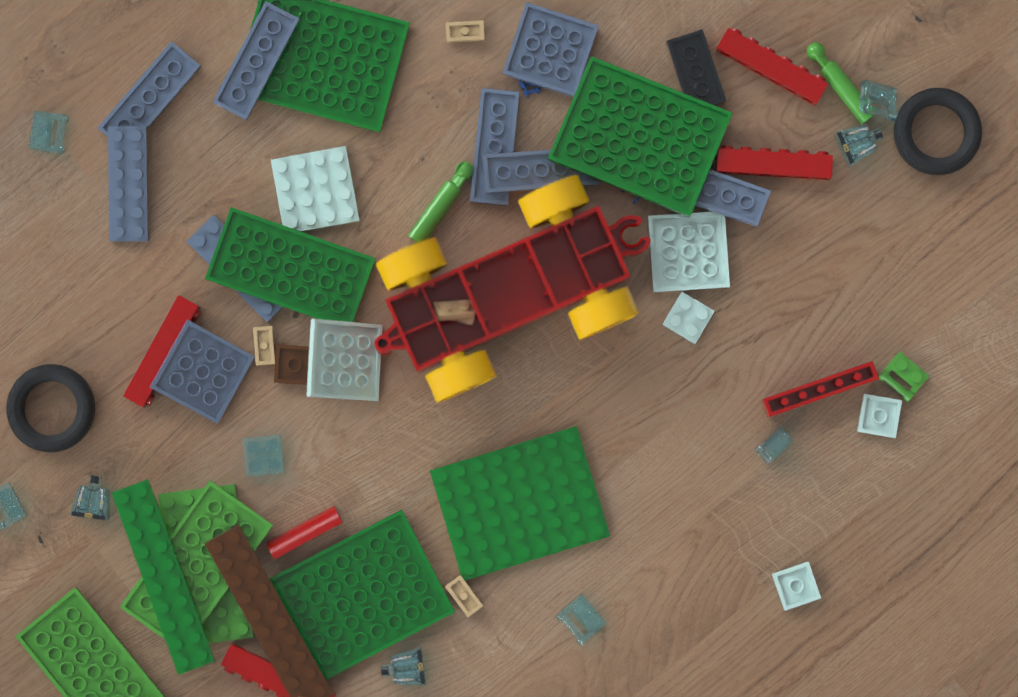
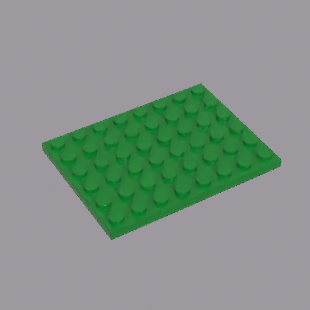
[250,0,410,133]
[547,56,733,218]
[430,426,610,581]
[269,509,455,680]

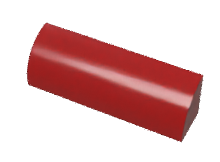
[266,506,344,559]

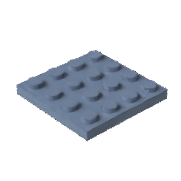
[502,2,599,97]
[150,320,255,424]

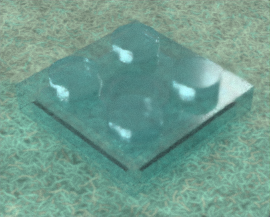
[242,434,285,477]

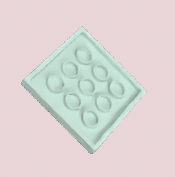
[271,146,360,232]
[648,212,730,293]
[307,319,383,401]

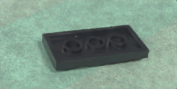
[666,29,726,106]

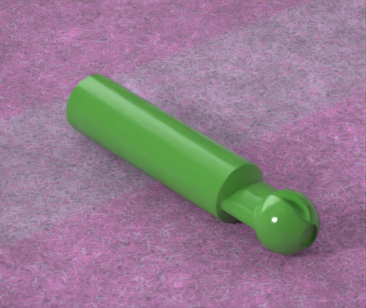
[807,42,876,125]
[407,161,474,243]

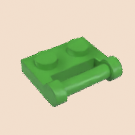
[878,352,929,402]

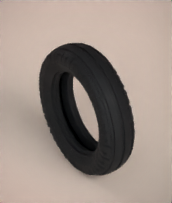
[894,88,982,175]
[6,364,95,452]

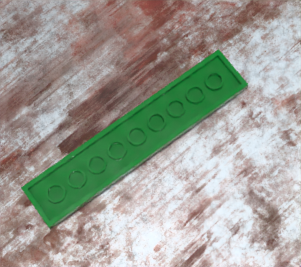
[112,479,215,675]

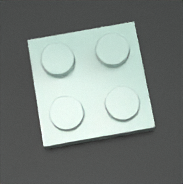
[662,292,715,344]
[857,394,902,438]
[772,561,821,611]

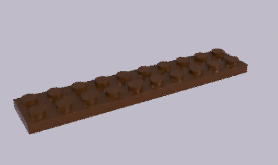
[204,524,334,697]

